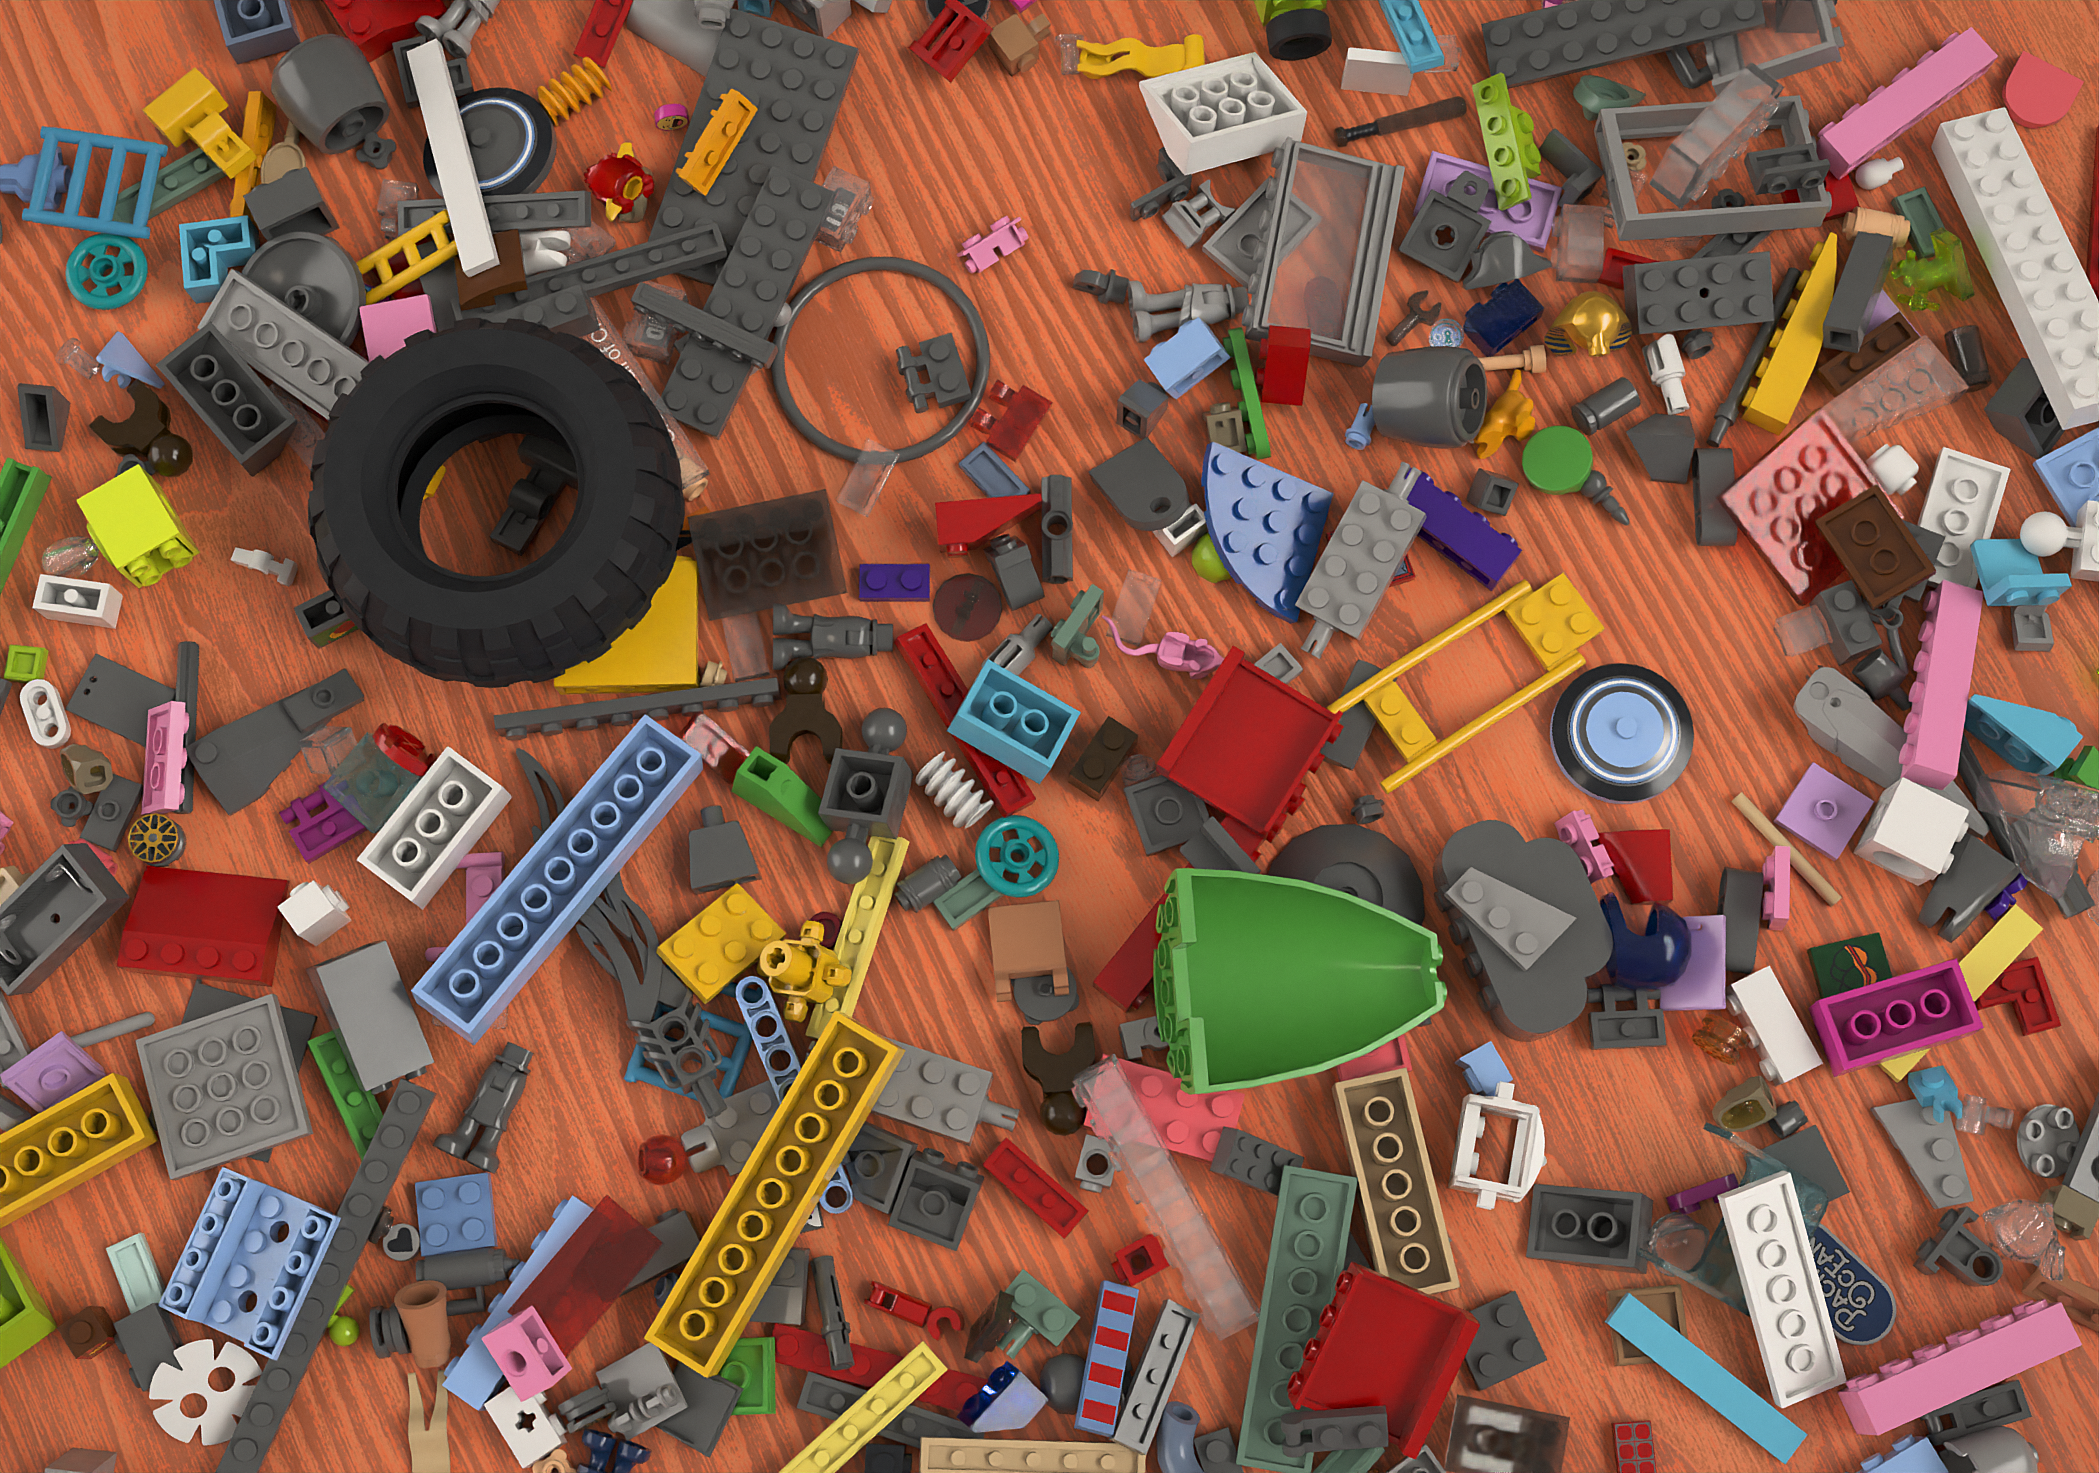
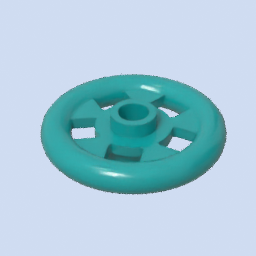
[65,233,148,310]
[975,815,1059,898]

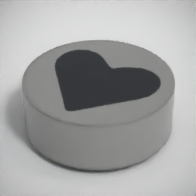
[383,1223,421,1261]

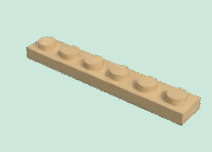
[919,1436,1146,1473]

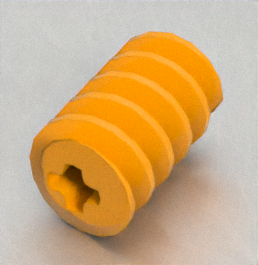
[537,57,612,128]

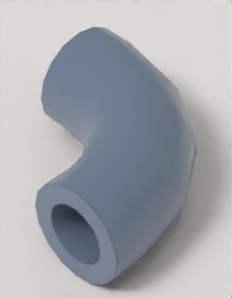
[1156,1401,1205,1473]

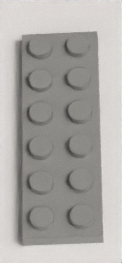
[197,269,370,419]

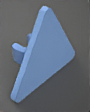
[96,331,164,389]

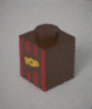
[57,1306,117,1359]

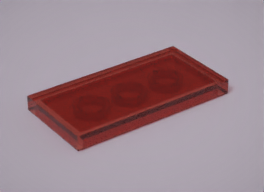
[507,1195,664,1359]

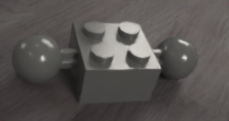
[818,708,914,884]

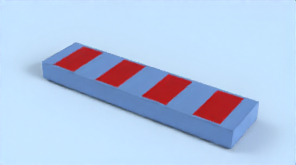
[1074,1280,1139,1437]

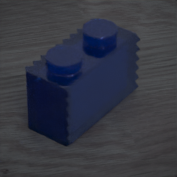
[1462,279,1545,357]

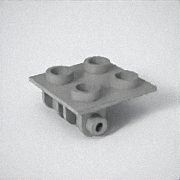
[596,1342,688,1441]

